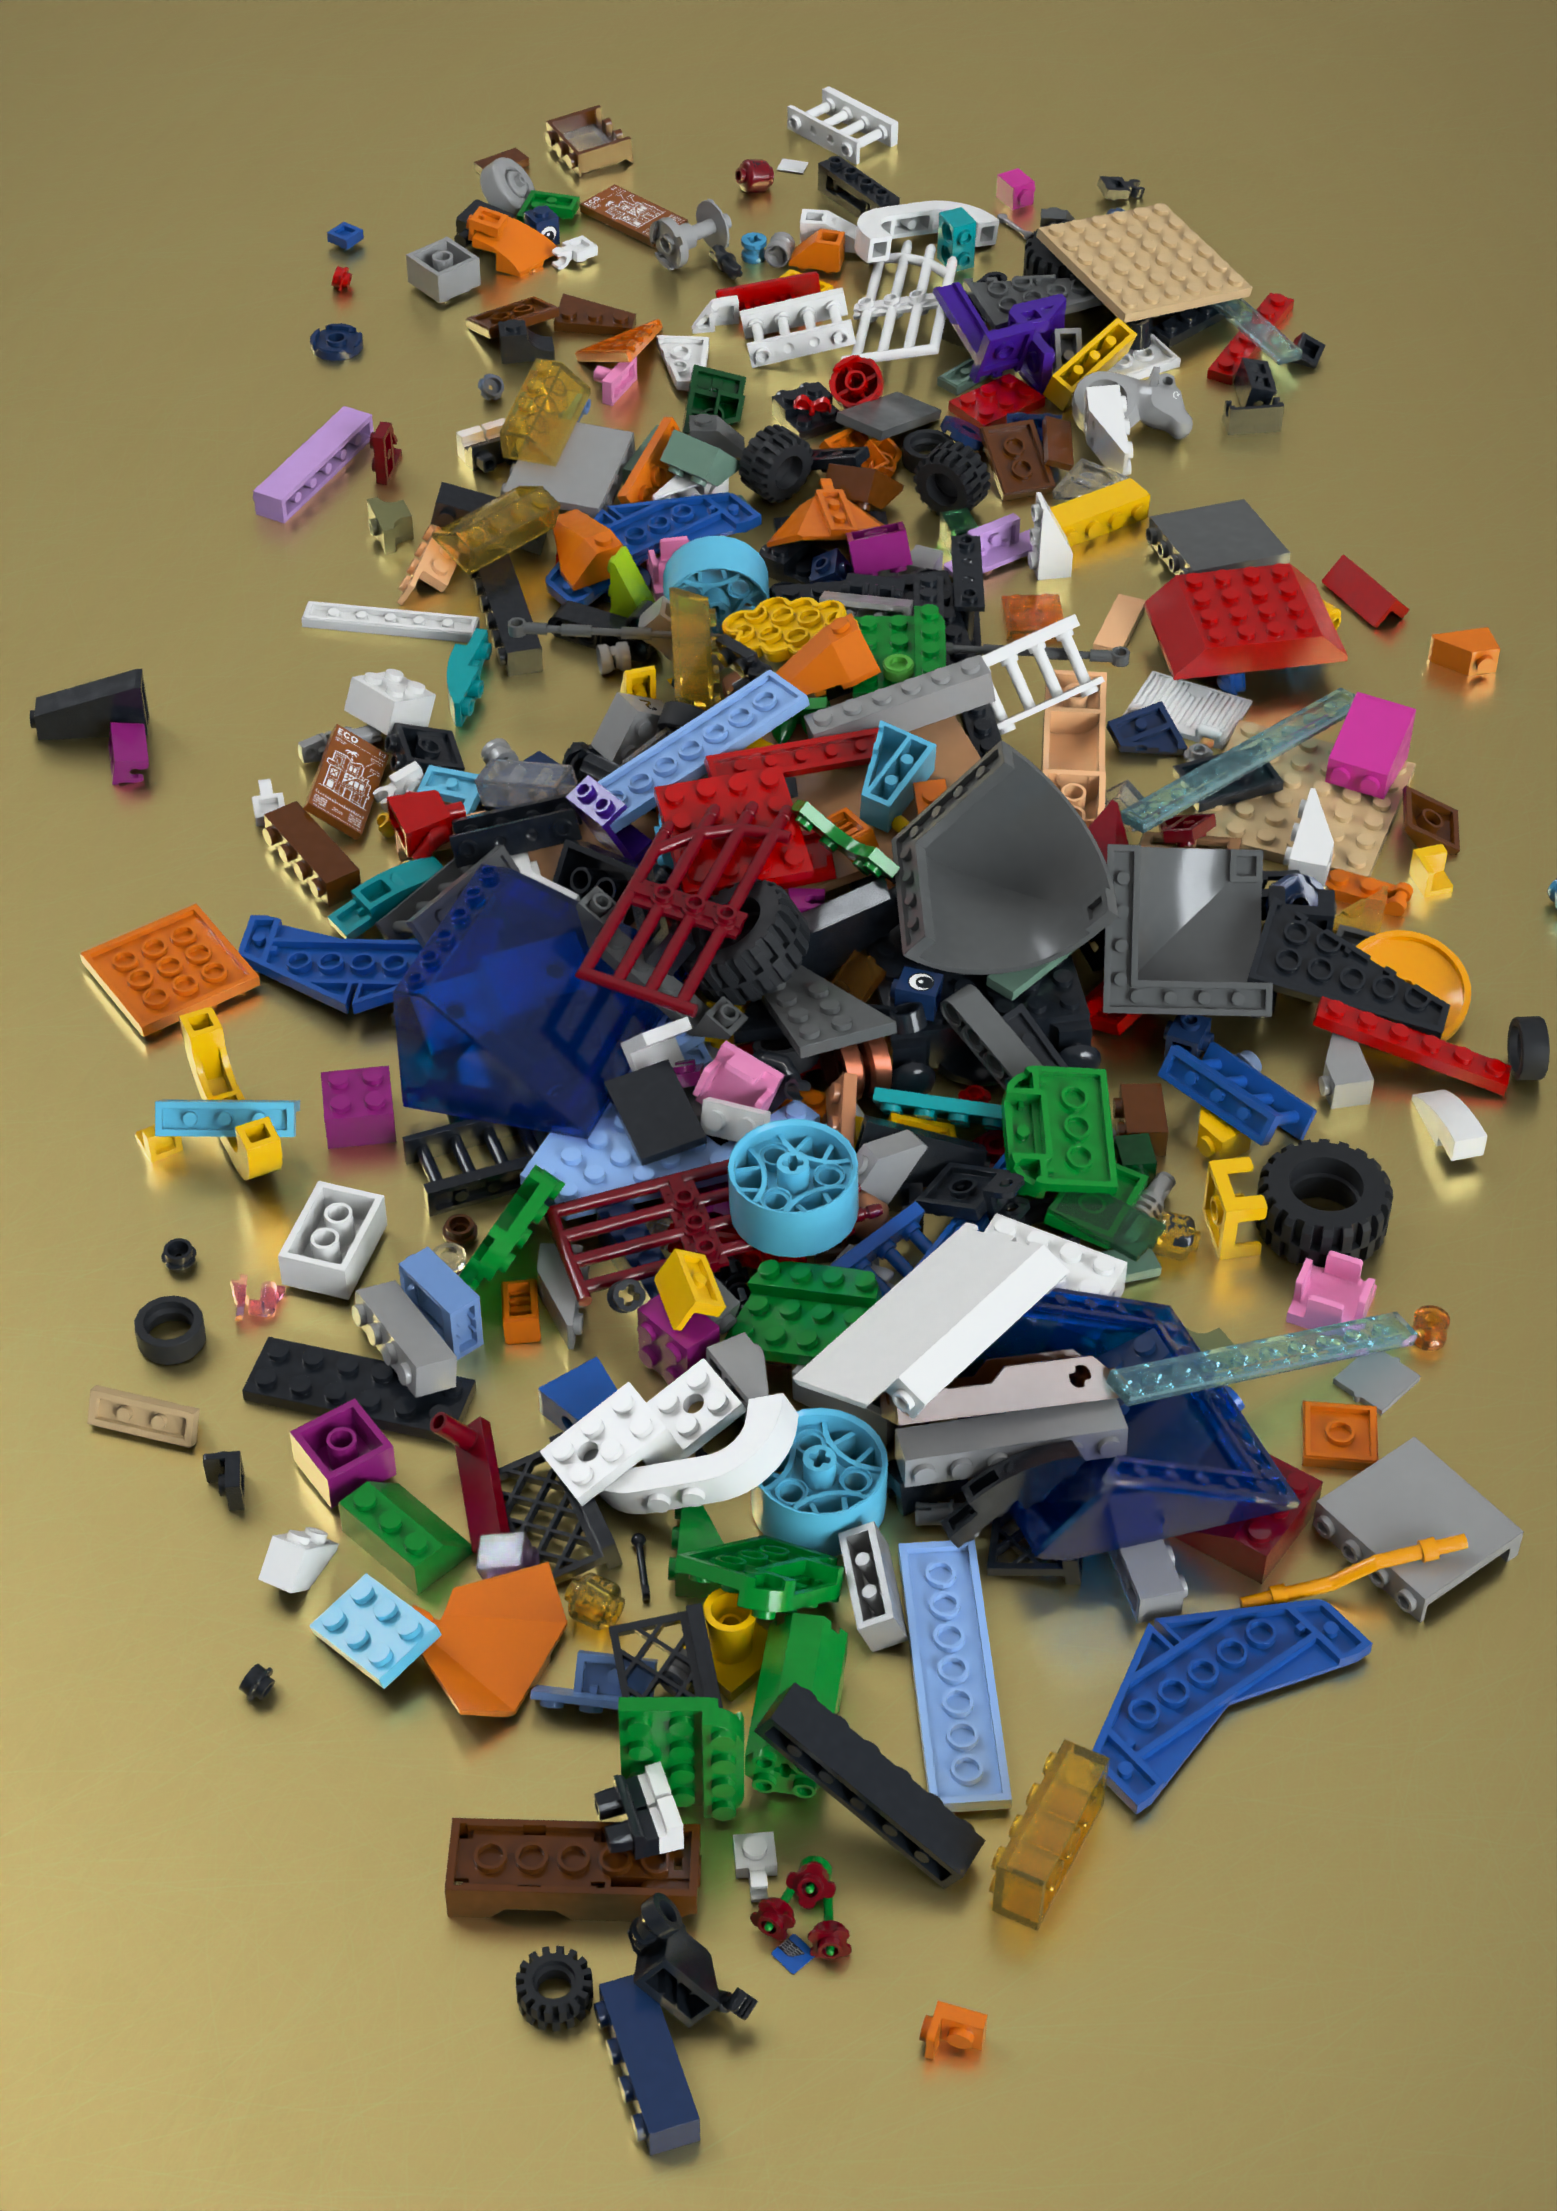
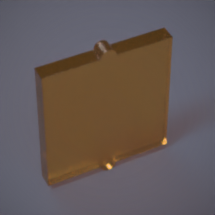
[831,949,887,1003]

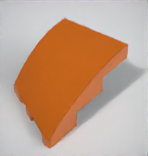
[472,216,559,277]
[819,428,902,478]

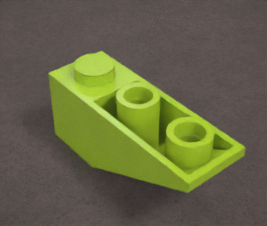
[607,546,655,618]

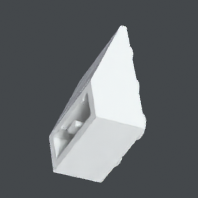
[1083,384,1133,482]

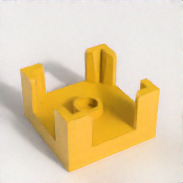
[1202,1156,1268,1260]

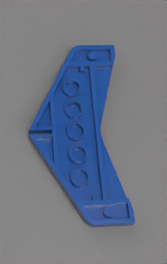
[545,492,762,606]
[239,915,504,1014]
[1091,1599,1373,1815]

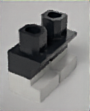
[456,418,519,473]
[594,1761,684,1860]

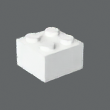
[344,669,436,735]

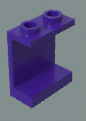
[566,775,652,863]

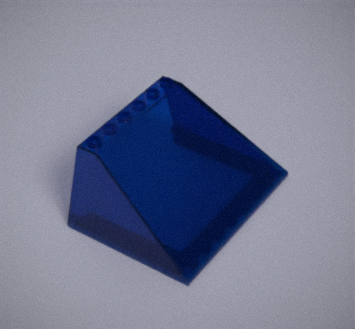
[393,864,688,1139]
[957,1288,1301,1561]

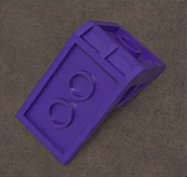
[1008,294,1066,399]

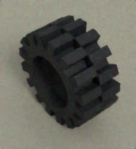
[516,1946,593,2032]

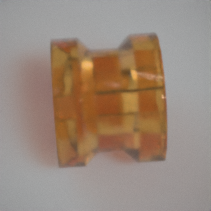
[1410,1305,1450,1351]

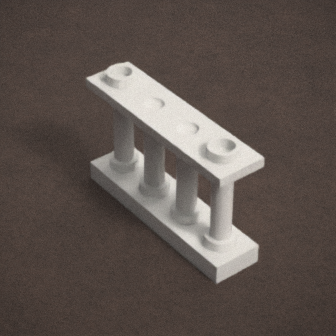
[787,86,898,165]
[739,287,856,368]
[981,614,1105,735]

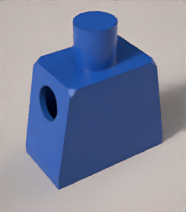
[538,1357,617,1432]

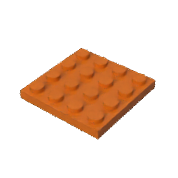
[80,904,260,1037]

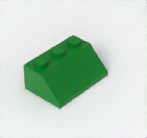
[338,1481,473,1596]

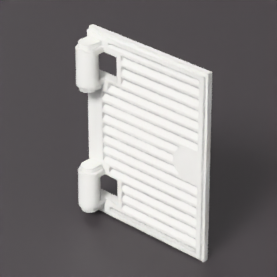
[1122,671,1253,750]

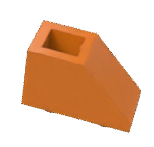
[789,229,845,273]

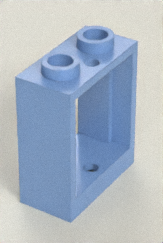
[398,1247,484,1360]

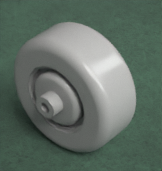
[480,157,535,217]

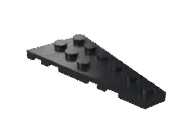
[1247,895,1450,1039]

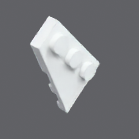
[656,335,709,391]

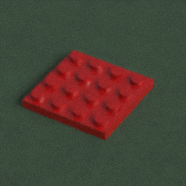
[654,765,814,896]

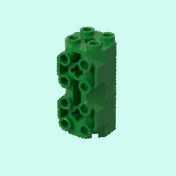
[745,1612,848,1799]

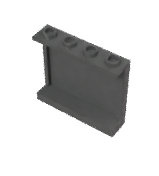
[1146,499,1290,575]

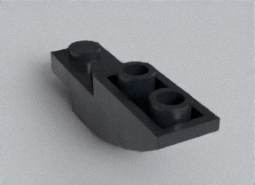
[941,1440,1086,1548]

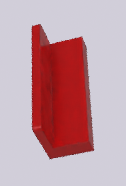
[1322,554,1410,628]

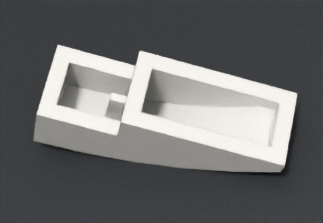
[1411,1089,1487,1161]

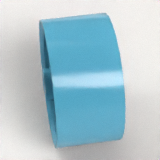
[663,536,770,634]
[728,1119,859,1258]
[751,1408,888,1557]

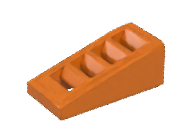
[826,807,879,863]
[501,1279,541,1345]

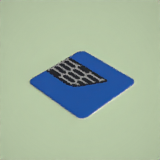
[771,1934,815,1974]

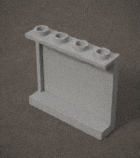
[500,415,636,519]
[1312,1437,1524,1623]

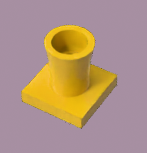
[684,1588,768,1702]

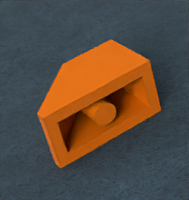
[1428,627,1500,676]

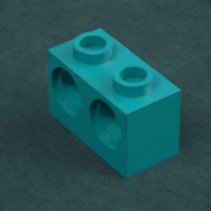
[937,207,976,272]

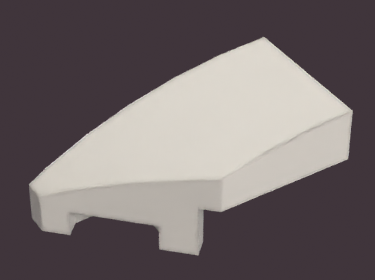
[692,295,739,334]

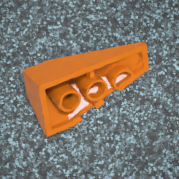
[551,509,623,591]
[775,613,881,697]

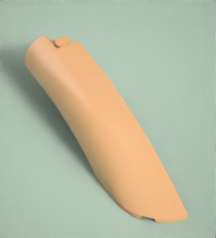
[1041,670,1107,827]

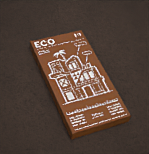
[580,184,688,248]
[303,724,389,841]

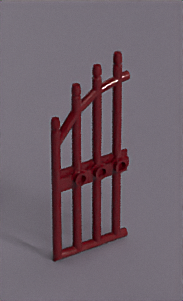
[575,801,792,1018]
[544,1159,883,1307]

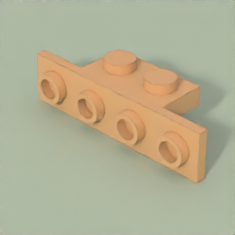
[397,524,463,605]

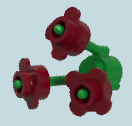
[750,1856,852,1960]

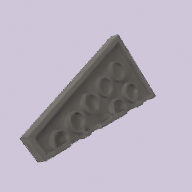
[963,274,1104,330]
[760,965,897,1059]

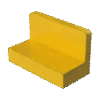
[654,1249,726,1331]

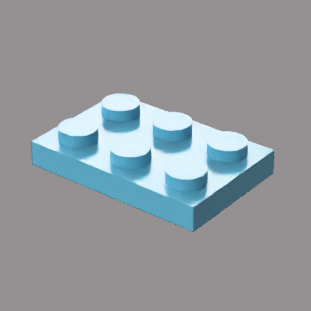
[309,1573,442,1689]

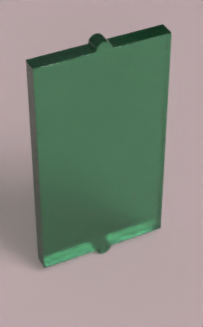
[1047,1192,1167,1262]

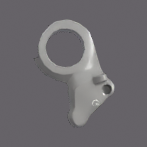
[1072,367,1193,439]

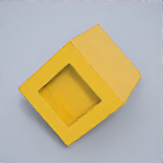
[1409,844,1453,897]
[135,1125,183,1163]

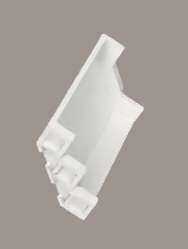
[792,1222,1070,1419]

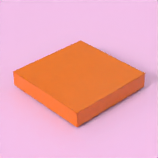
[1301,1401,1379,1471]

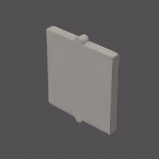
[1333,1344,1421,1415]

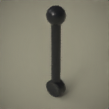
[631,1533,650,1601]

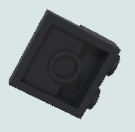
[772,382,846,440]
[759,540,828,585]
[385,723,465,774]

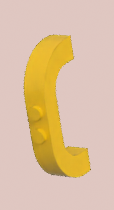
[179,1006,282,1180]

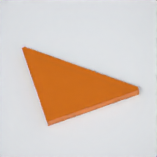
[575,319,663,362]

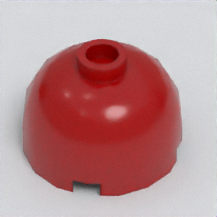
[829,355,884,409]

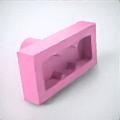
[593,356,637,406]

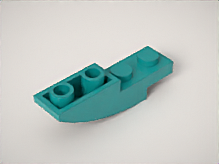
[447,628,492,727]
[327,856,444,939]

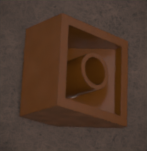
[826,463,904,512]

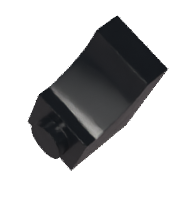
[498,319,555,364]

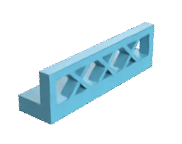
[155,1099,300,1137]

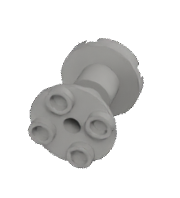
[649,199,732,270]

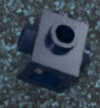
[809,548,853,584]
[1163,1015,1214,1059]

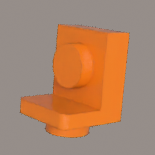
[466,206,508,241]
[919,2001,988,2060]

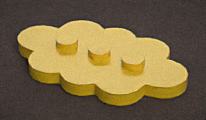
[721,597,861,663]

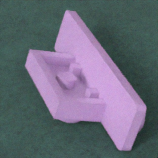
[943,513,1033,578]

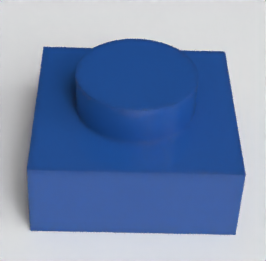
[327,222,364,249]

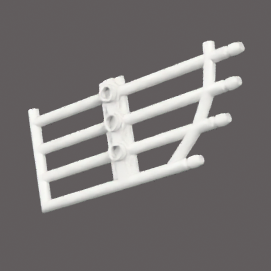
[841,240,957,363]

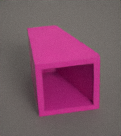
[1325,692,1416,800]

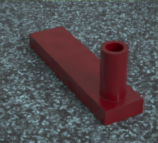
[430,1412,511,1558]

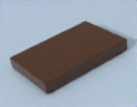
[465,296,560,339]
[979,419,1057,501]

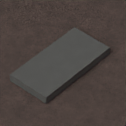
[836,392,941,441]

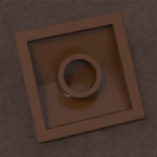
[1402,785,1460,855]

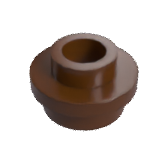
[442,1214,478,1247]

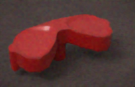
[793,394,832,416]

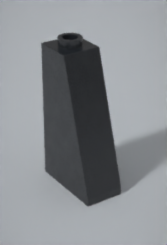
[30,669,150,740]
[801,877,900,978]
[855,1115,991,1187]

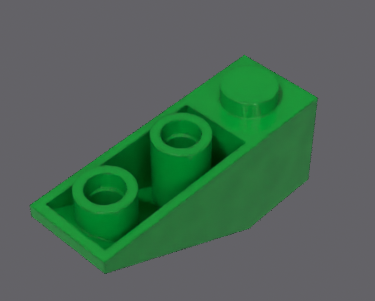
[668,1505,724,1598]

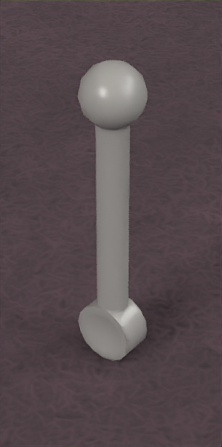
[997,214,1032,241]

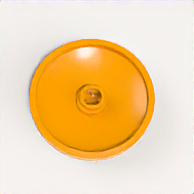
[1356,930,1471,1041]

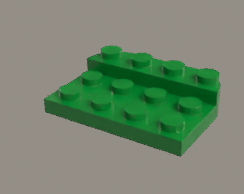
[853,604,946,699]
[1001,1066,1118,1199]
[459,1165,565,1291]
[724,1259,883,1366]
[675,1535,844,1620]
[618,1697,744,1821]

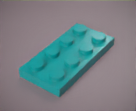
[873,1087,1003,1131]

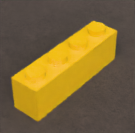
[1043,317,1137,411]
[1050,478,1151,547]

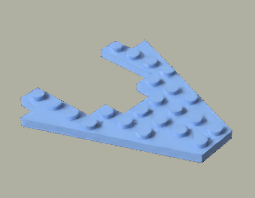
[520,1014,820,1221]

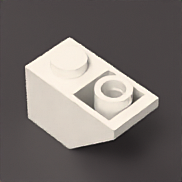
[258,1527,339,1593]

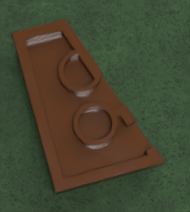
[554,293,636,336]

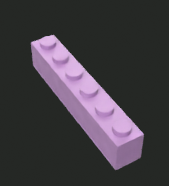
[253,406,374,524]

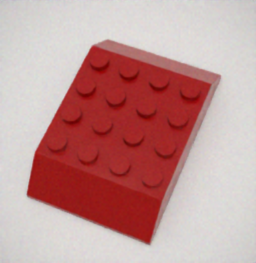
[1144,563,1348,680]

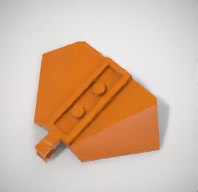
[767,478,884,547]
[412,1562,567,1717]

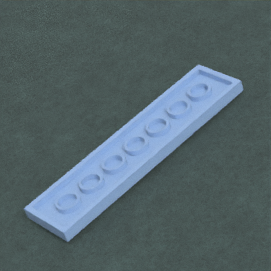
[598,670,810,833]
[898,1539,1012,1812]

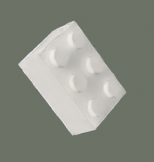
[278,1181,387,1300]

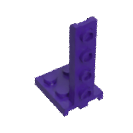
[932,282,1036,384]

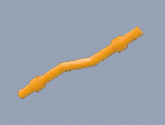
[1239,1533,1468,1608]

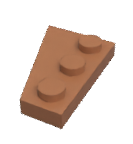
[825,1073,857,1148]

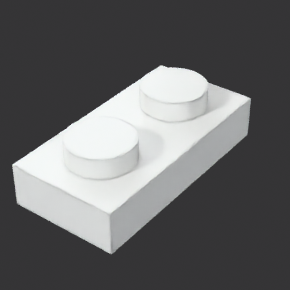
[700,1097,771,1142]

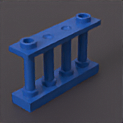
[1158,1041,1317,1146]
[829,1201,933,1296]

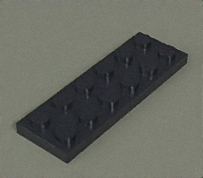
[242,1337,476,1444]

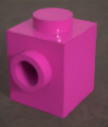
[996,168,1036,211]

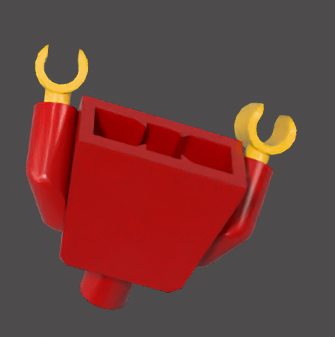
[377,790,466,864]

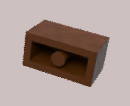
[1113,1083,1169,1156]

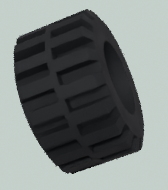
[739,424,813,503]
[913,440,991,520]

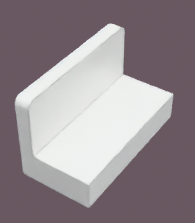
[620,1017,692,1072]

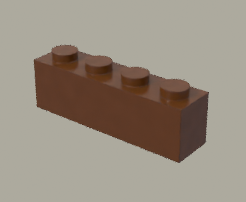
[263,801,361,907]

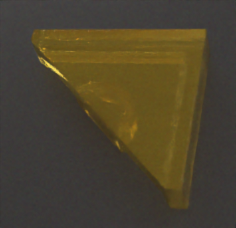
[1332,886,1389,934]

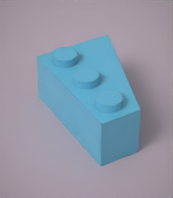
[860,720,937,833]

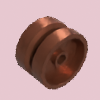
[819,1037,892,1100]

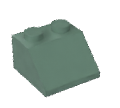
[660,429,741,487]

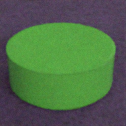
[883,654,914,682]

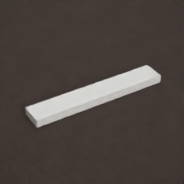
[301,601,480,643]

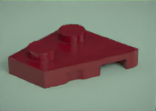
[369,421,402,485]
[1157,813,1216,847]

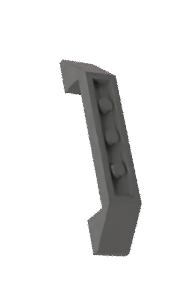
[576,886,748,1040]

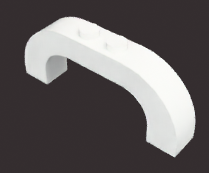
[854,200,1000,263]
[583,1393,799,1514]

